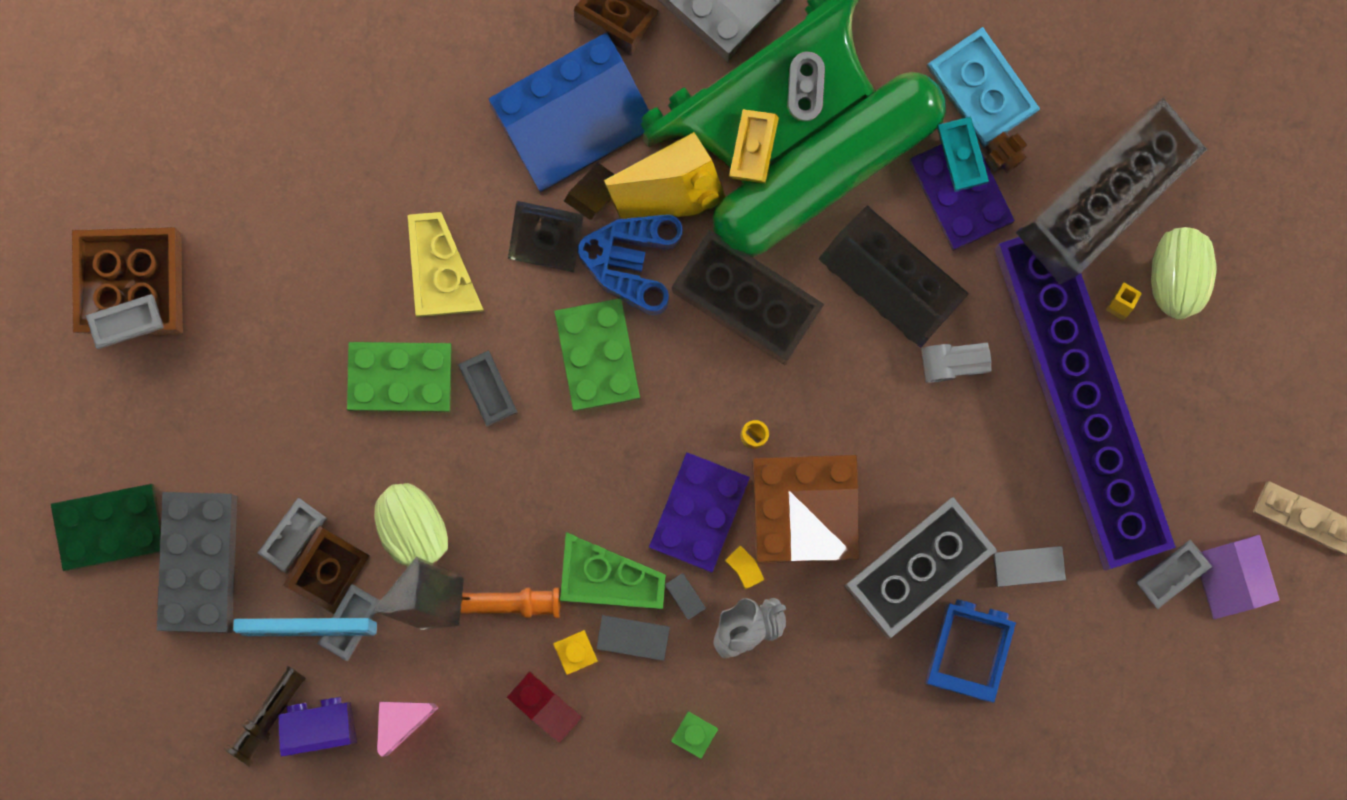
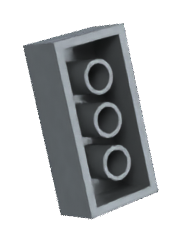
[157,492,238,633]

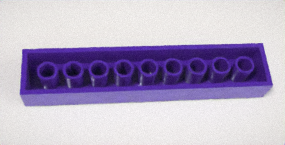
[994,222,1176,571]

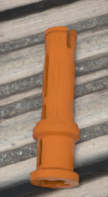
[456,587,561,618]

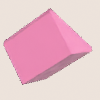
[377,702,439,757]

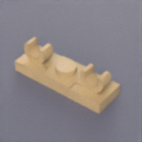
[1253,481,1347,556]

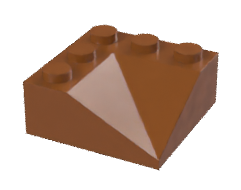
[72,227,183,335]
[752,455,859,563]

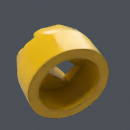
[740,420,769,449]

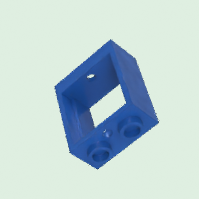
[924,599,1016,703]

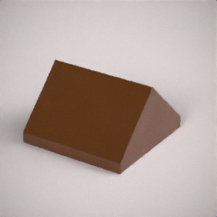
[573,0,659,55]
[283,526,370,614]

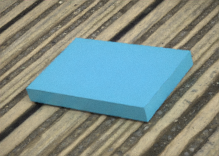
[927,27,1040,148]

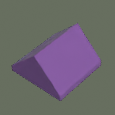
[1200,535,1280,619]

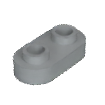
[787,52,825,122]

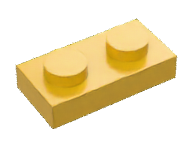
[729,109,779,183]

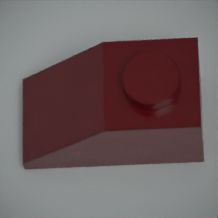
[506,671,582,743]

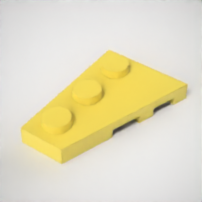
[408,212,484,317]

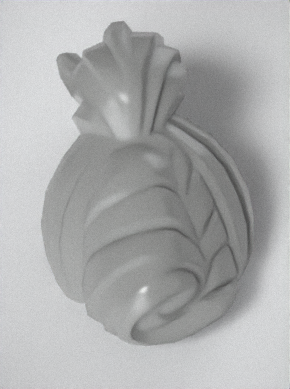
[714,598,786,659]

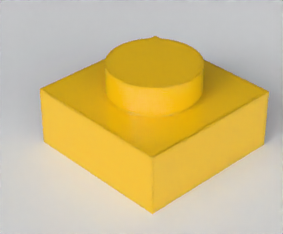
[553,630,598,675]

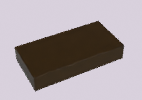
[564,162,615,220]

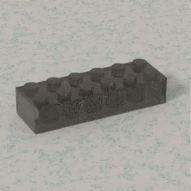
[1016,98,1207,284]

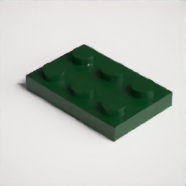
[51,484,161,571]

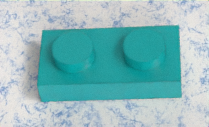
[937,116,989,192]

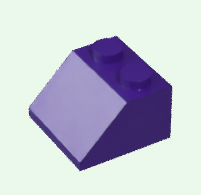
[279,697,357,757]

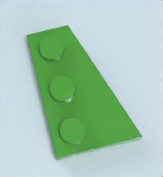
[560,532,666,609]

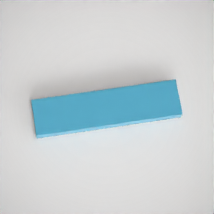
[233,618,377,636]

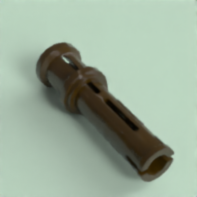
[225,666,306,767]

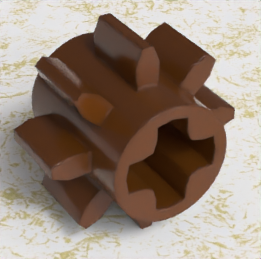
[985,131,1027,173]

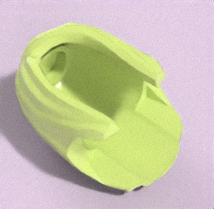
[1151,227,1217,320]
[374,483,448,568]

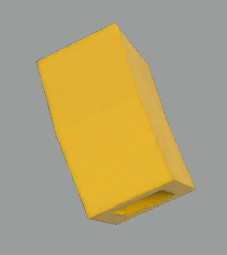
[1105,282,1142,320]
[725,545,765,590]

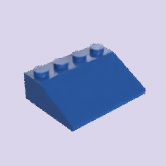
[488,32,649,193]

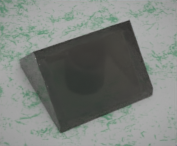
[508,201,585,273]
[374,556,464,630]

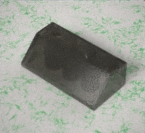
[819,205,969,348]

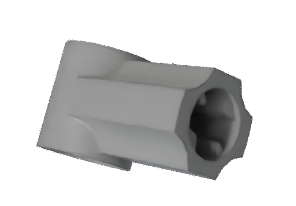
[921,343,992,383]

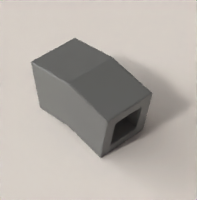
[665,573,706,620]

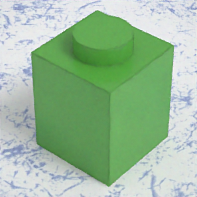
[671,711,718,759]

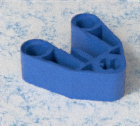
[578,215,682,315]

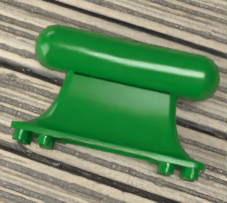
[640,0,946,257]

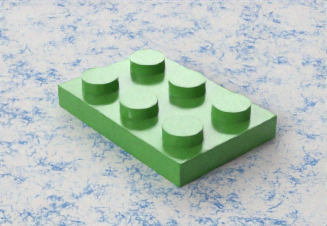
[554,298,640,411]
[347,342,452,412]

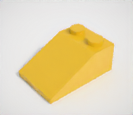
[604,132,725,219]

